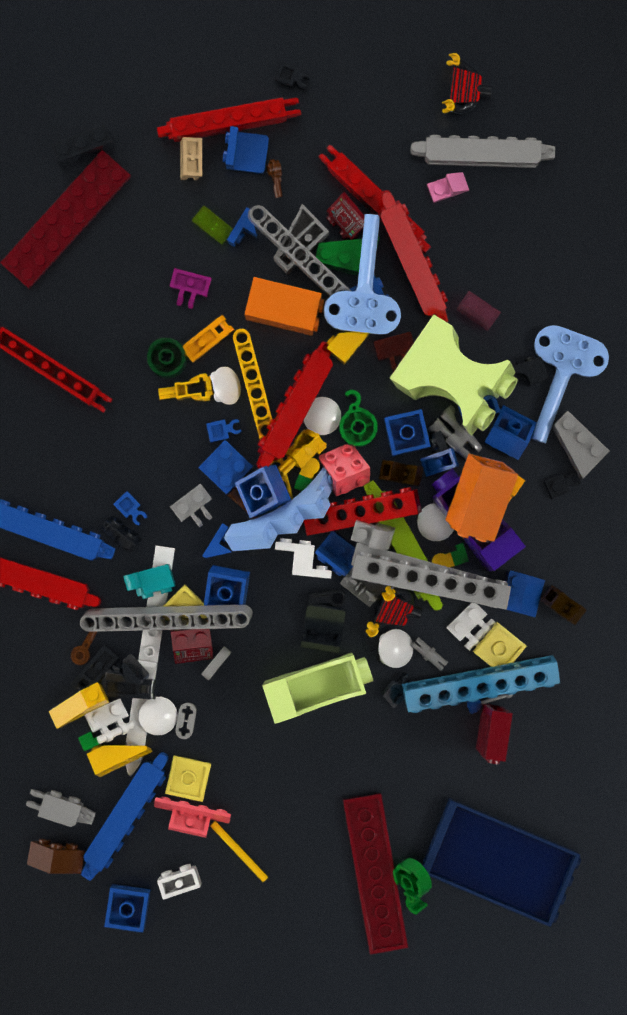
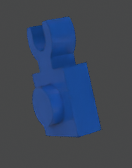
[206,419,242,443]
[113,491,148,526]

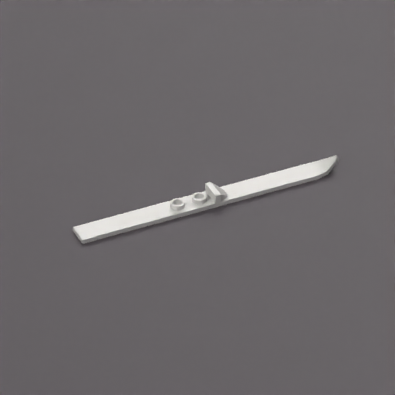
[125,546,175,776]

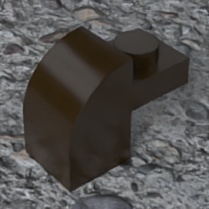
[379,460,423,486]
[540,585,587,625]

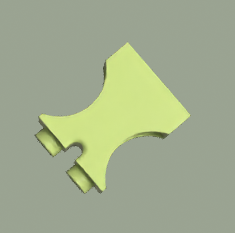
[390,315,518,436]
[262,652,373,724]

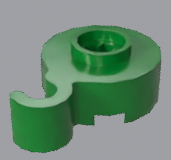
[339,390,378,447]
[393,858,432,915]

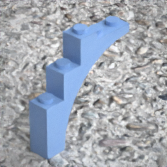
[224,467,333,551]

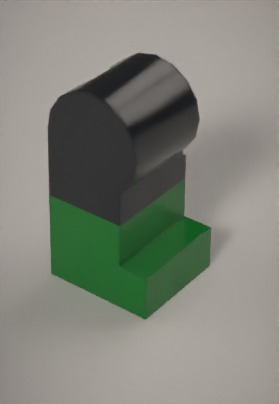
[72,716,99,752]

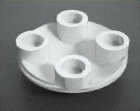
[210,367,241,405]
[304,397,341,435]
[417,503,454,541]
[378,629,413,668]
[139,696,178,735]

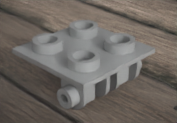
[340,567,392,607]

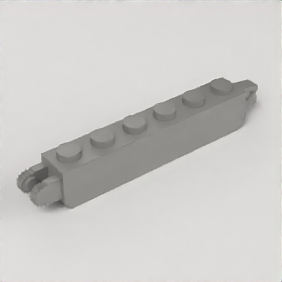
[410,135,555,168]

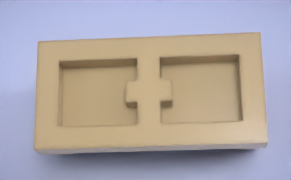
[180,137,202,180]

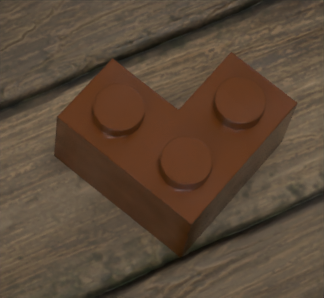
[27,838,85,874]

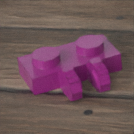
[170,268,212,309]

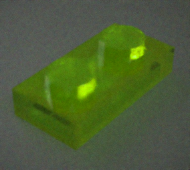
[192,206,233,245]

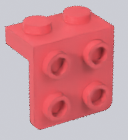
[319,444,370,497]

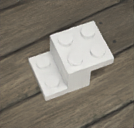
[275,538,332,579]

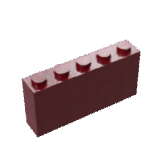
[476,704,513,764]

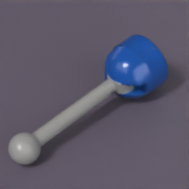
[466,694,513,714]

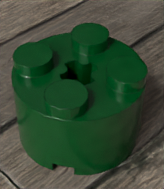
[147,338,187,379]

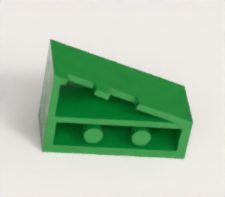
[315,237,380,276]

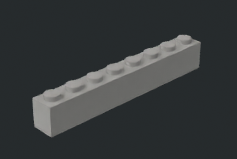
[351,542,508,609]

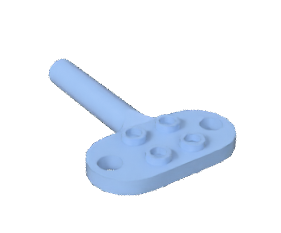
[324,214,401,334]
[531,325,609,444]

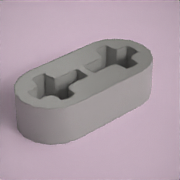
[201,646,231,680]
[176,702,197,739]

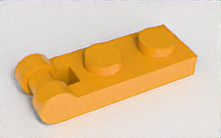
[183,315,235,363]

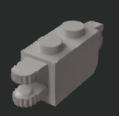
[26,789,96,827]

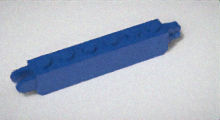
[0,499,116,561]
[81,752,169,881]

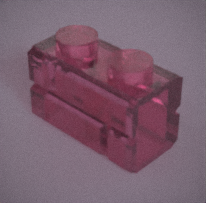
[457,291,501,331]

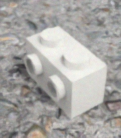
[157,864,202,900]

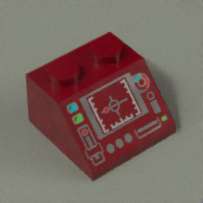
[326,192,365,240]
[171,629,214,664]

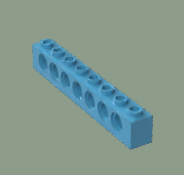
[402,655,560,713]

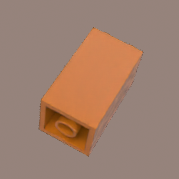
[244,277,325,336]
[445,454,518,542]

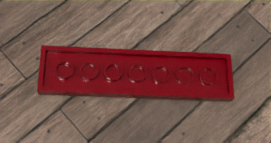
[0,150,131,289]
[343,793,408,955]

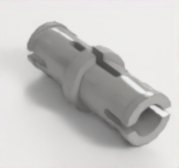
[411,637,448,671]

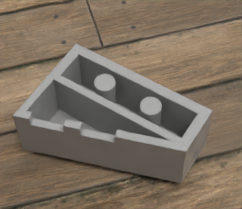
[274,204,329,275]
[552,411,610,480]

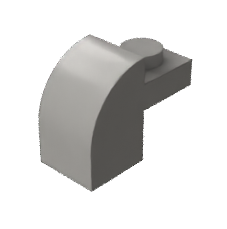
[351,520,395,550]

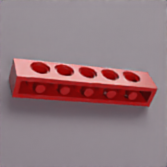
[304,487,422,536]

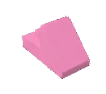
[427,172,469,203]

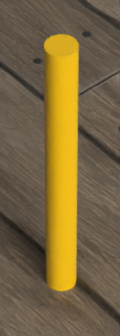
[210,821,268,882]

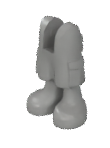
[426,405,482,460]

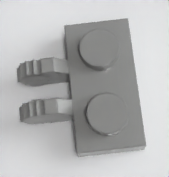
[170,483,212,527]

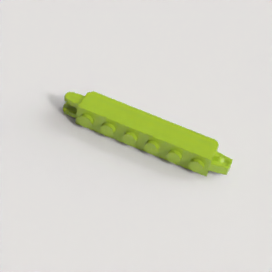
[363,480,443,611]

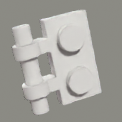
[446,603,496,651]
[84,699,134,744]

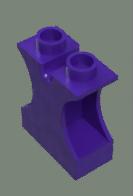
[430,468,526,571]

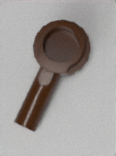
[267,159,283,198]
[71,631,98,665]

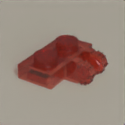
[373,332,414,372]

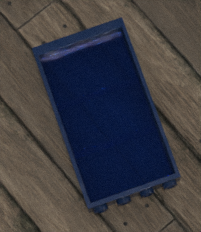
[422,798,581,927]

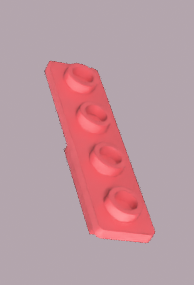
[154,797,231,838]

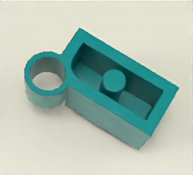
[123,564,176,599]

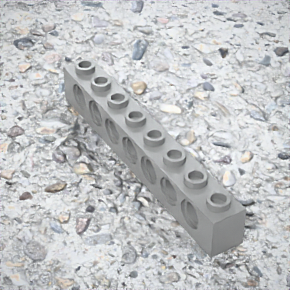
[351,552,511,610]

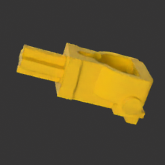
[158,373,213,402]
[278,429,327,476]

